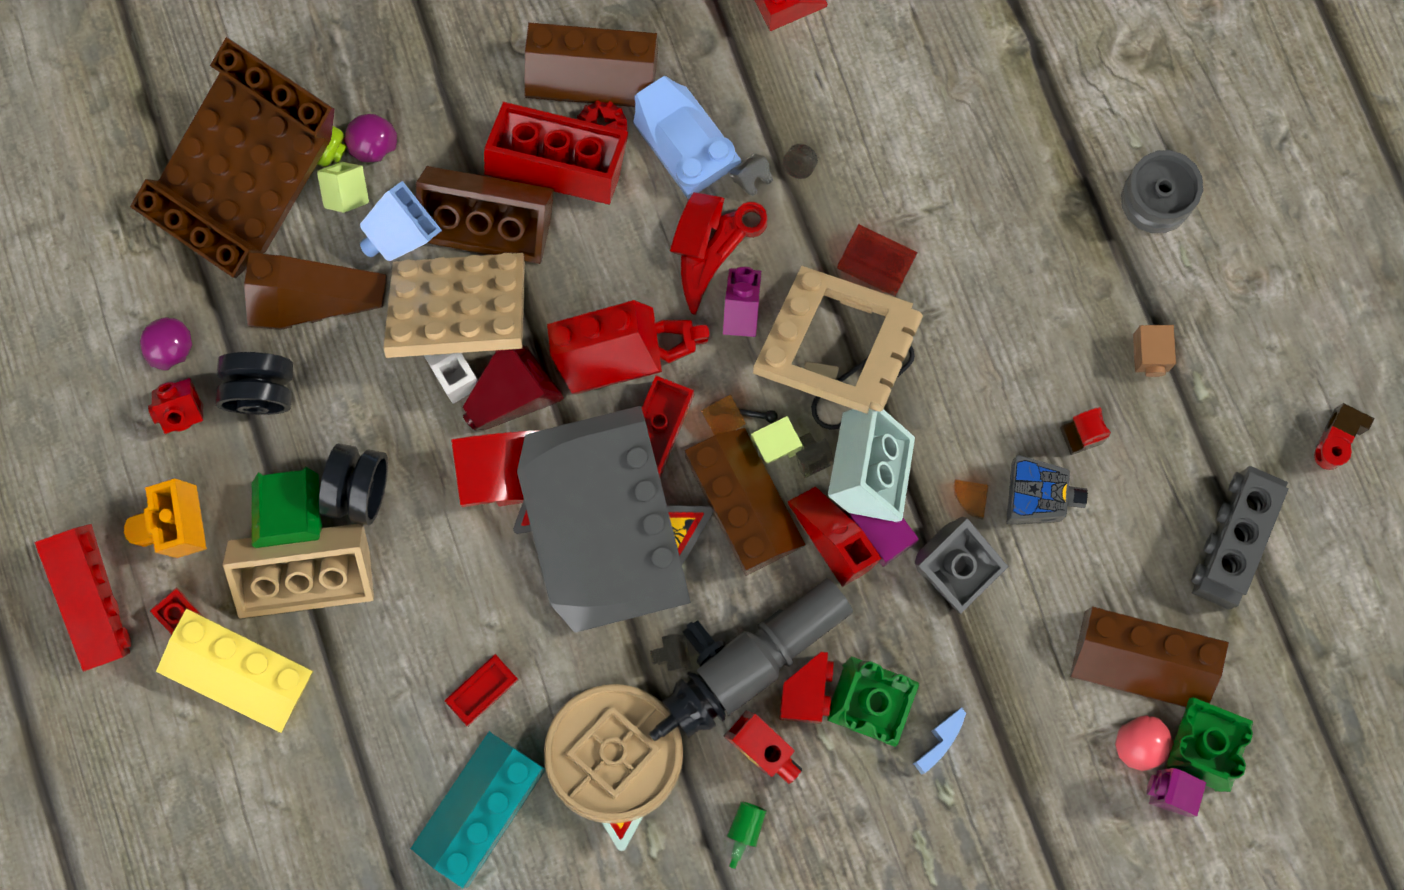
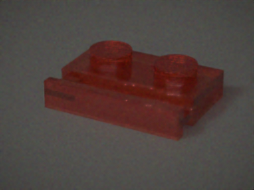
[837,224,918,297]

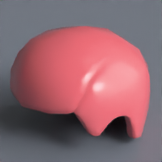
[1115,715,1174,771]

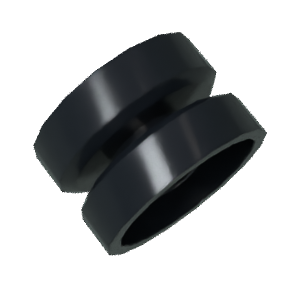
[215,352,293,415]
[319,443,388,526]

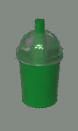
[723,801,767,869]

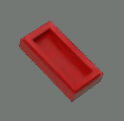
[444,654,519,727]

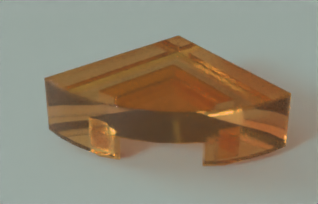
[953,479,988,520]

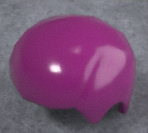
[344,114,397,163]
[140,317,192,370]

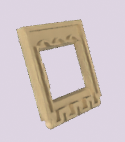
[753,266,923,414]

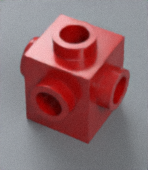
[148,378,204,434]

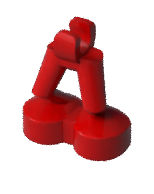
[655,320,709,364]

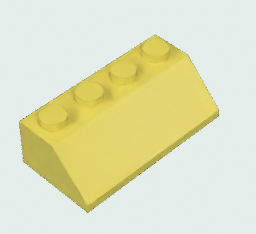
[156,609,314,733]

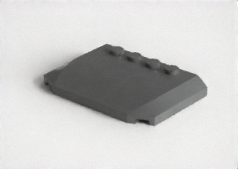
[517,406,691,633]

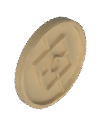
[544,684,683,823]

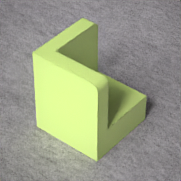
[317,162,369,213]
[751,416,803,463]

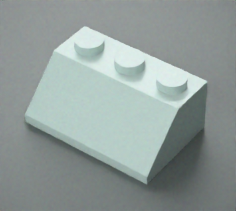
[828,409,915,522]

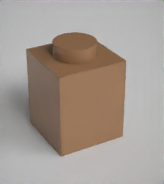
[1133,325,1176,377]

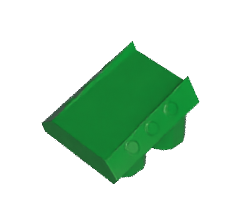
[252,466,322,548]
[827,656,919,747]
[1166,697,1253,792]

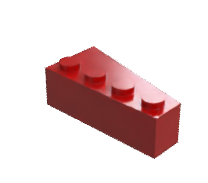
[34,524,131,672]

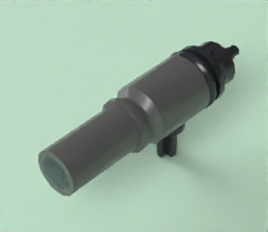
[649,578,853,741]

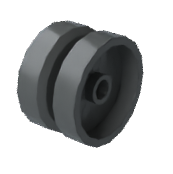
[1121,150,1203,233]

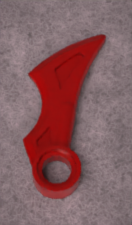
[681,202,768,315]

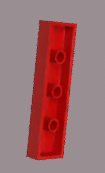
[642,375,695,477]

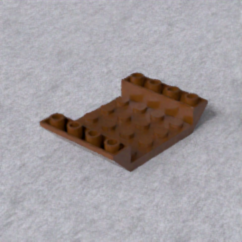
[130,37,335,278]

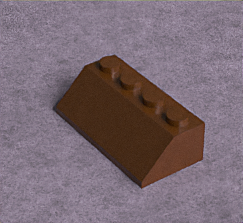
[525,22,658,107]
[415,166,554,264]
[684,428,806,576]
[1070,606,1229,708]

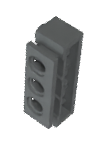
[1191,466,1289,610]

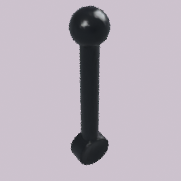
[709,402,778,423]

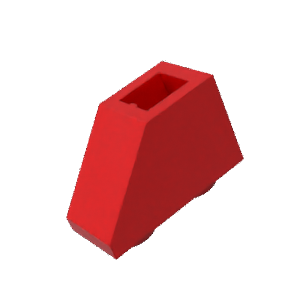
[779,652,834,724]

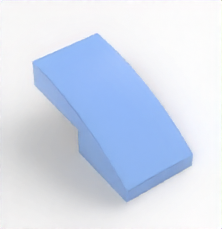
[913,708,966,774]

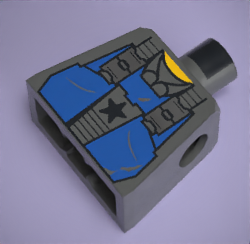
[1006,455,1088,525]

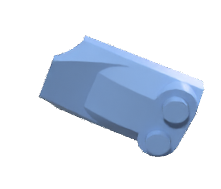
[633,76,741,199]

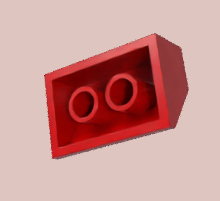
[547,300,662,394]

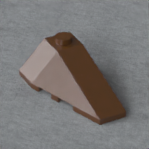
[244,253,387,330]

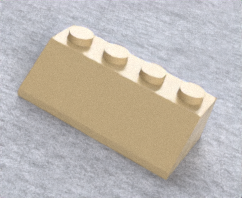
[223,524,374,619]

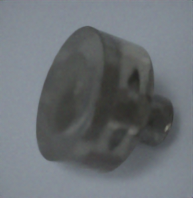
[783,144,818,179]

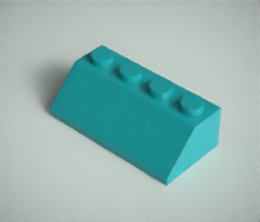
[410,731,546,888]

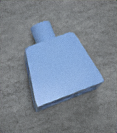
[360,181,442,261]

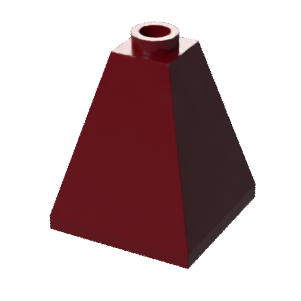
[462,345,564,430]

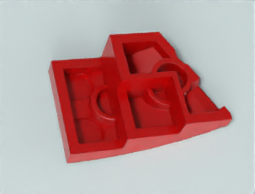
[451,430,540,508]

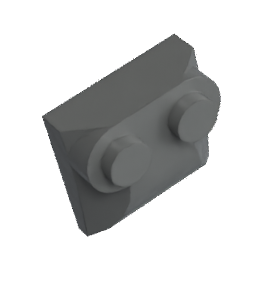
[914,516,1009,614]

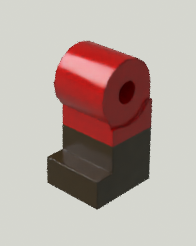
[1314,403,1375,470]
[1060,407,1111,455]

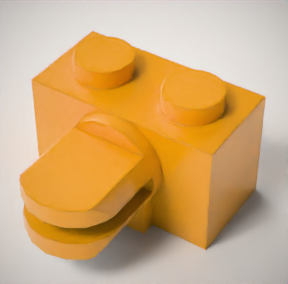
[124,478,207,558]

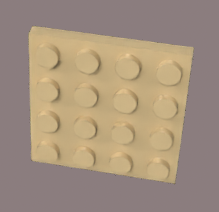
[383,253,525,358]

